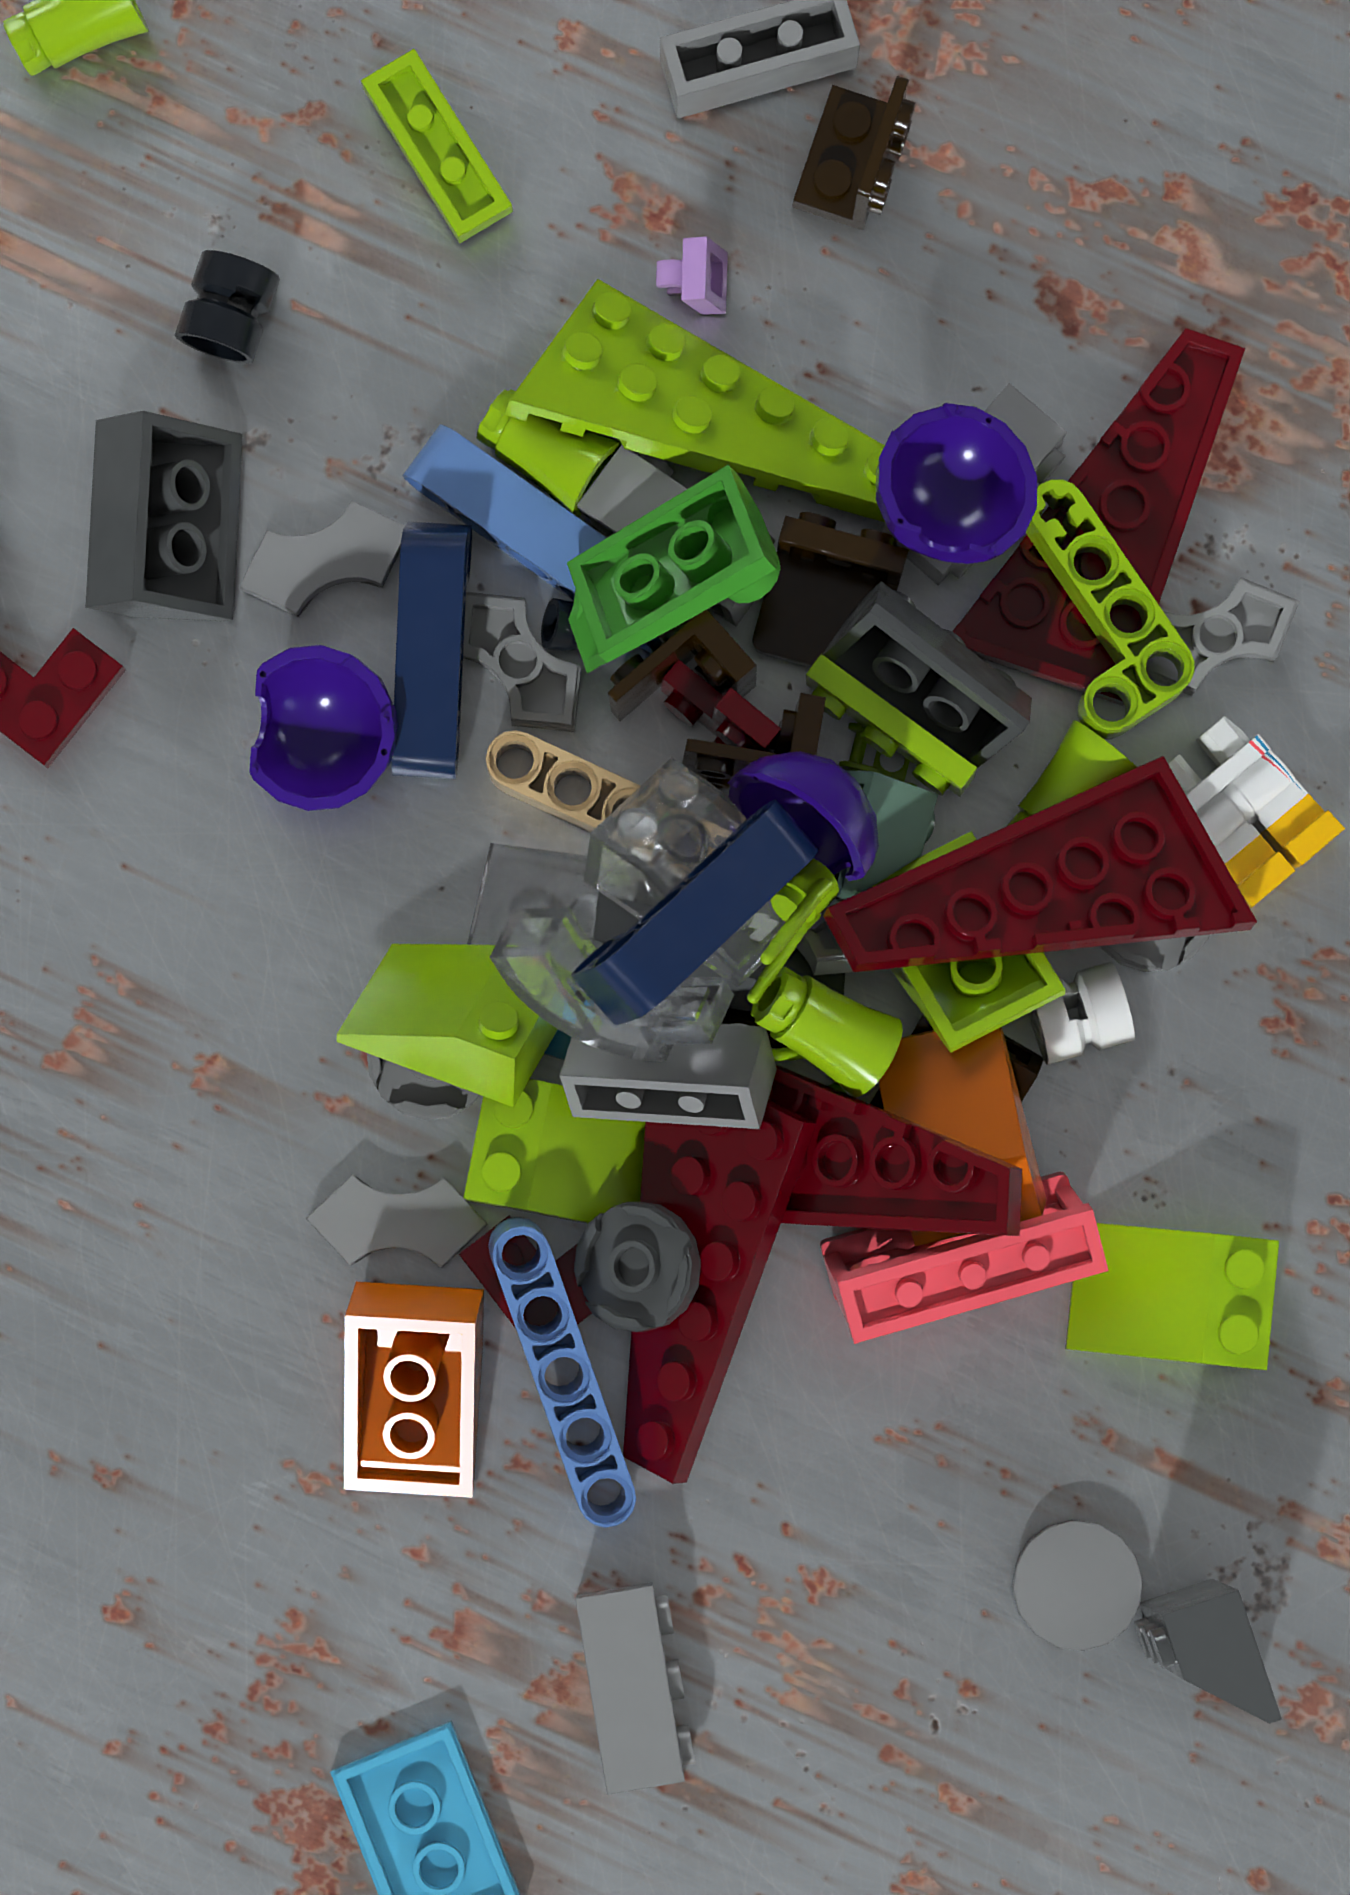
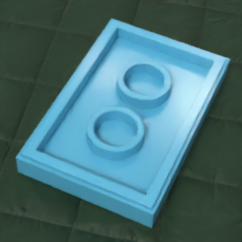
[330,1720,521,1895]

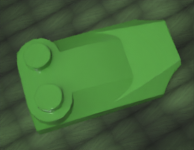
[567,464,780,674]

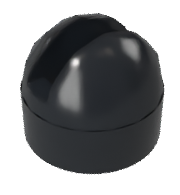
[541,598,578,651]

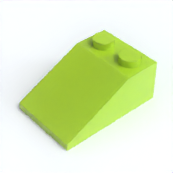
[872,831,1065,1053]
[337,944,568,1107]
[464,1079,646,1224]
[1065,1223,1279,1370]

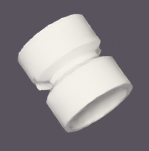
[1029,962,1135,1065]

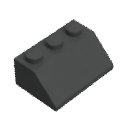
[85,411,243,621]
[822,581,1032,768]
[1134,1579,1282,1724]

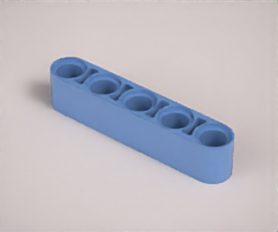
[402,424,662,654]
[488,1217,636,1528]

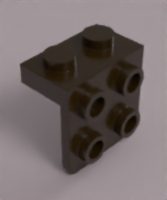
[752,512,909,667]

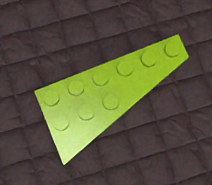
[504,279,885,522]

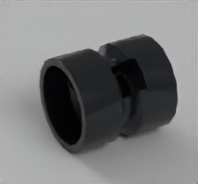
[175,250,280,364]

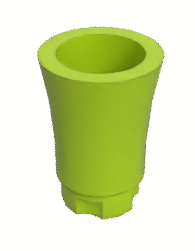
[3,0,149,76]
[476,389,622,517]
[1007,720,1137,826]
[751,966,903,1098]

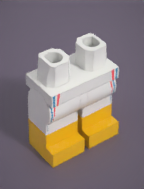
[1168,716,1345,908]

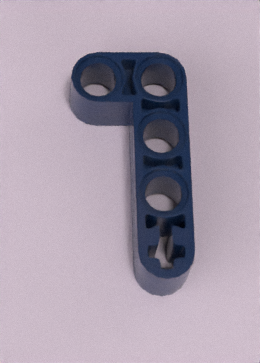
[392,521,472,779]
[571,799,819,1026]

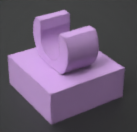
[656,237,728,315]

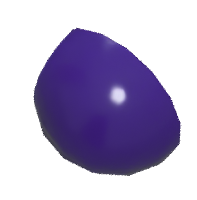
[876,403,1037,564]
[249,645,398,811]
[727,751,879,881]

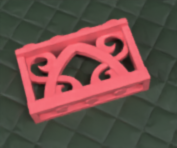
[820,1171,1109,1344]

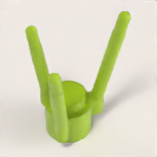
[747,859,839,1004]

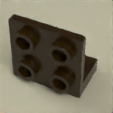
[792,76,916,230]
[608,610,757,721]
[680,693,826,790]

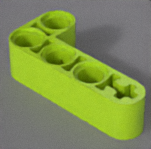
[1026,479,1194,739]

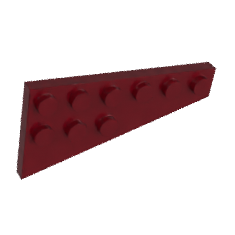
[952,328,1245,706]
[823,756,1257,972]
[768,1064,1022,1236]
[623,1100,817,1484]

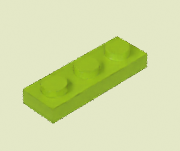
[361,49,513,244]
[806,654,977,797]

